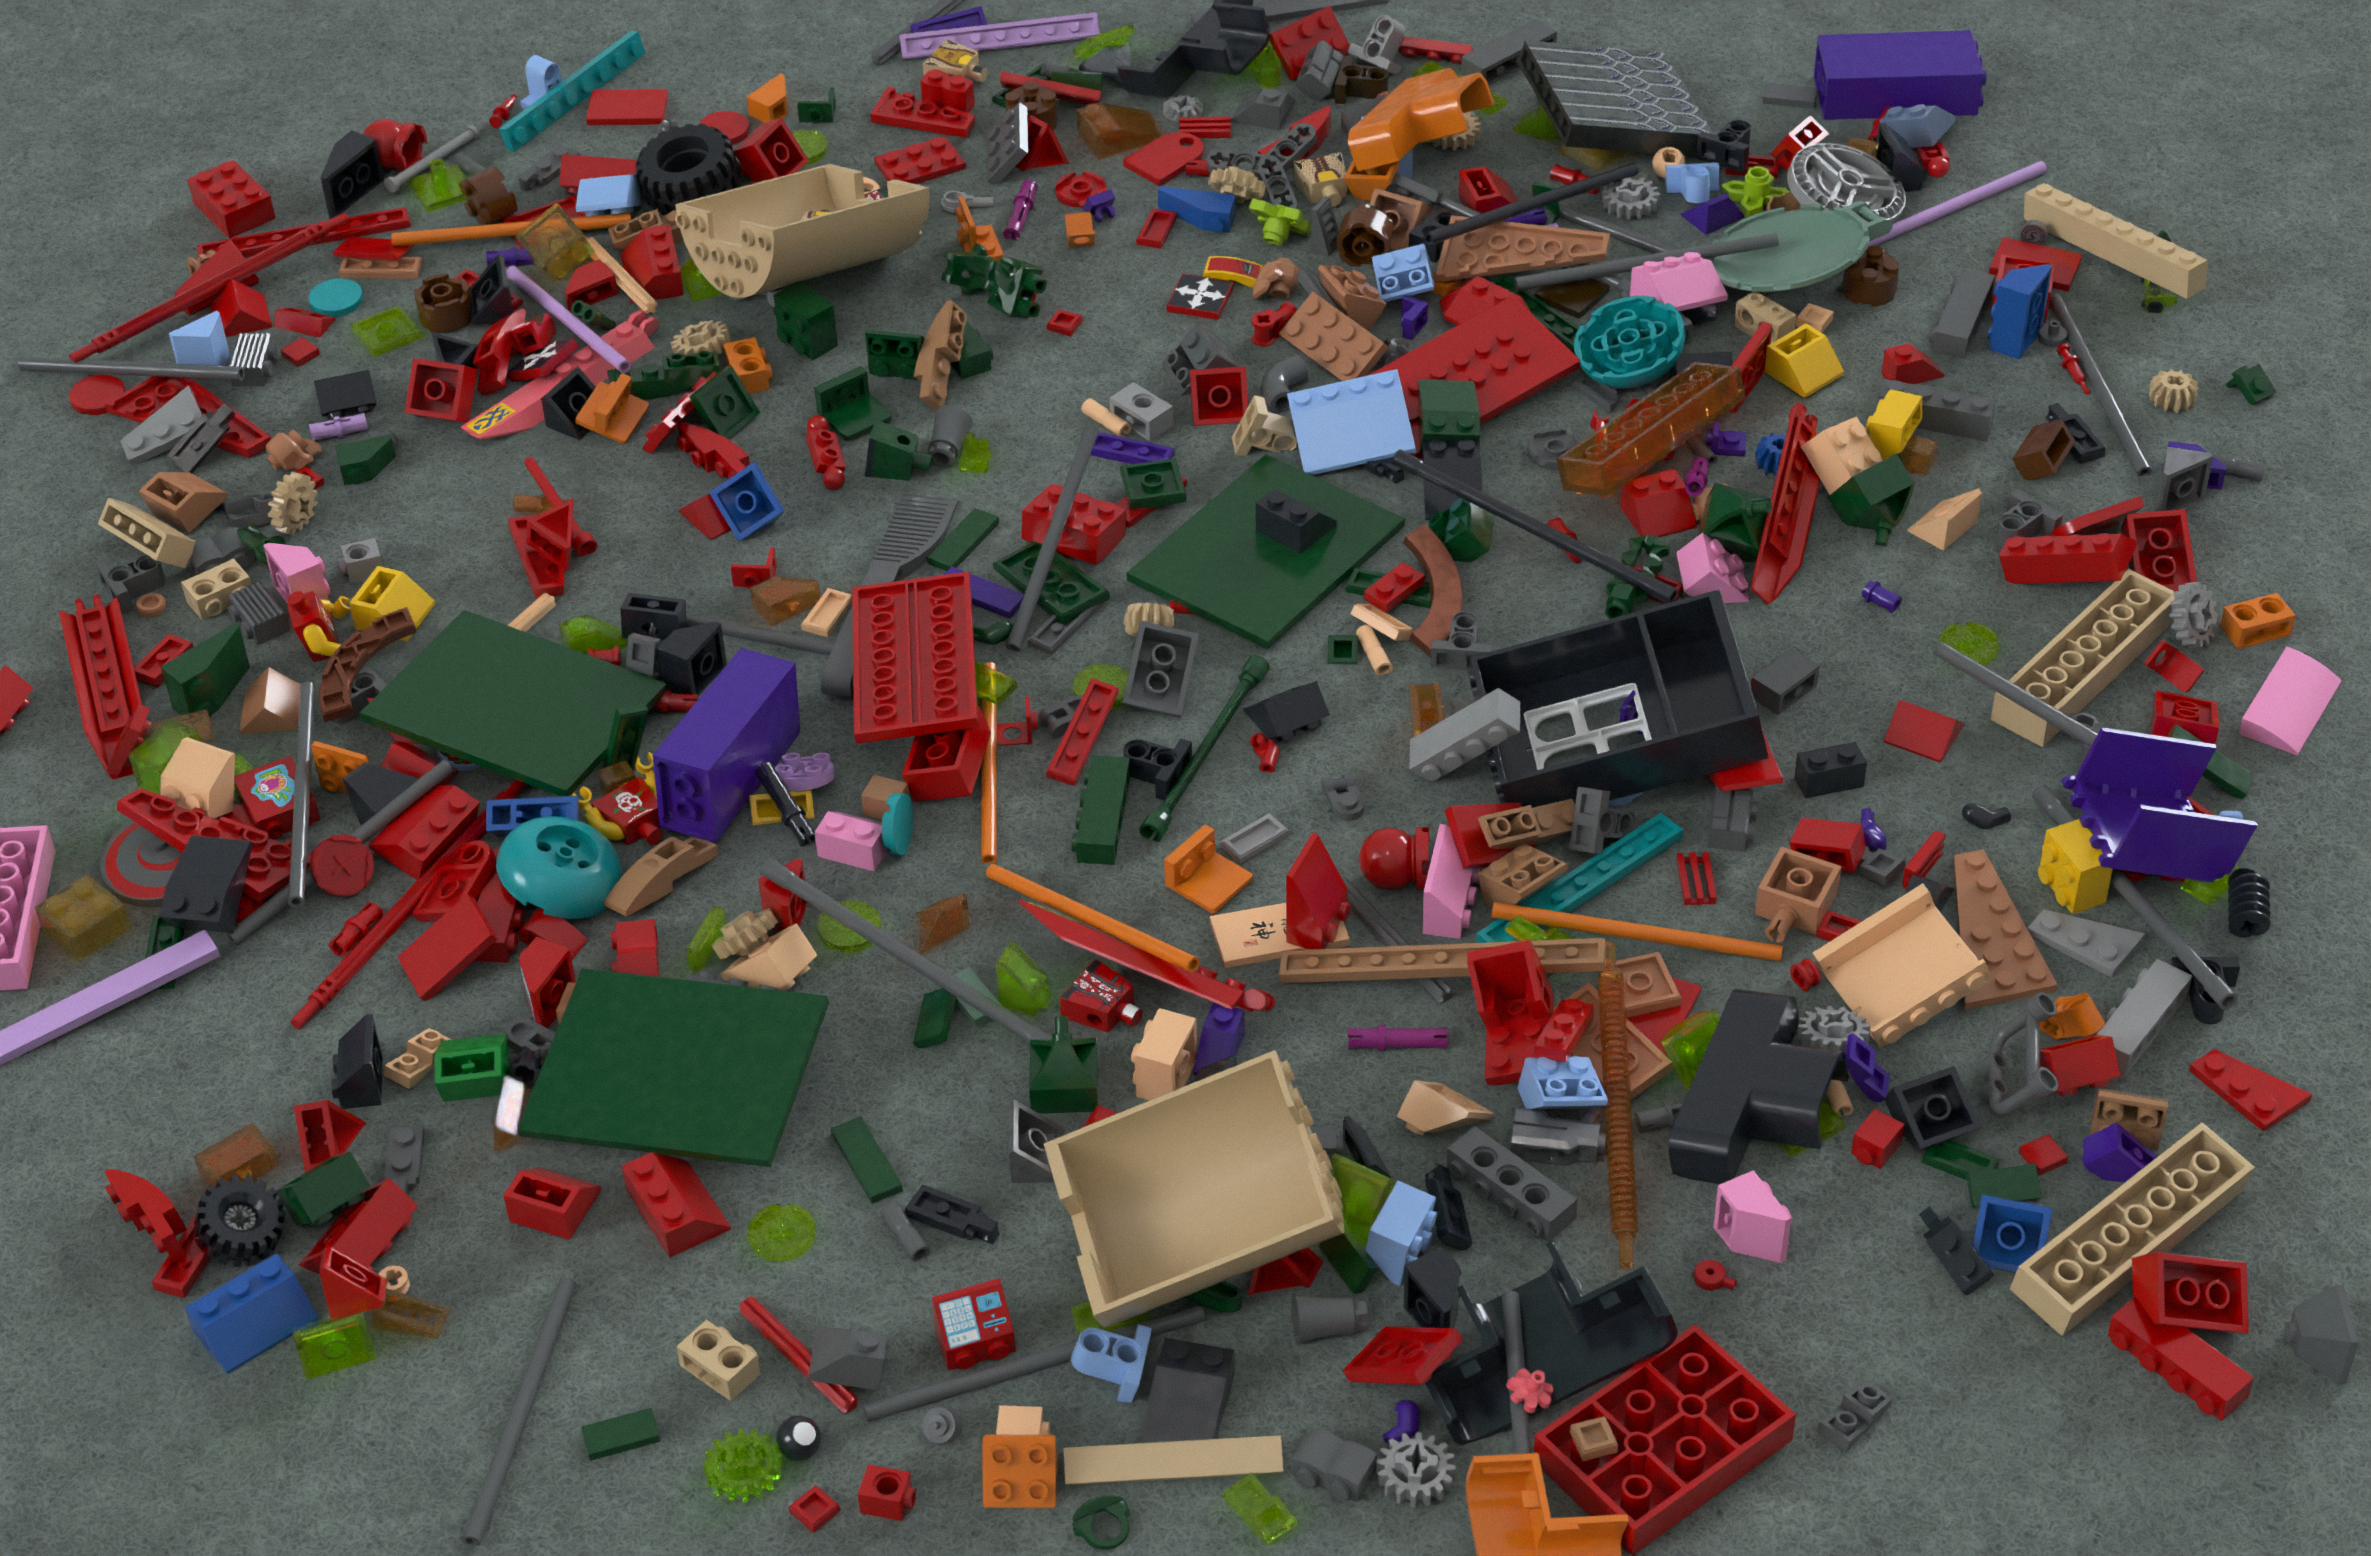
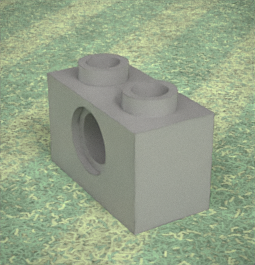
[1110,382,1174,441]

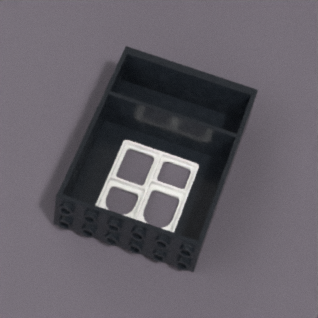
[1467,589,1769,808]

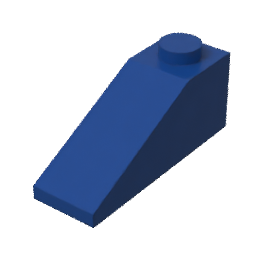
[1158,186,1236,233]
[486,796,579,837]

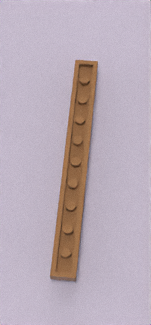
[1279,938,1606,983]

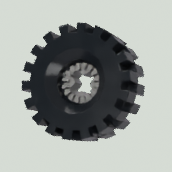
[194,1175,286,1267]

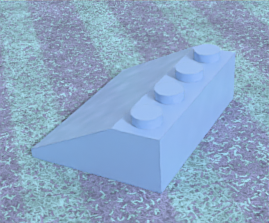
[1287,369,1416,475]

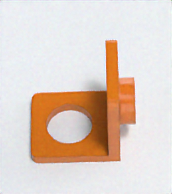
[1065,212,1095,247]

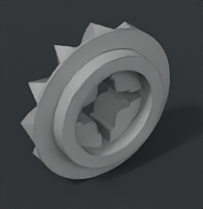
[1163,94,1204,122]

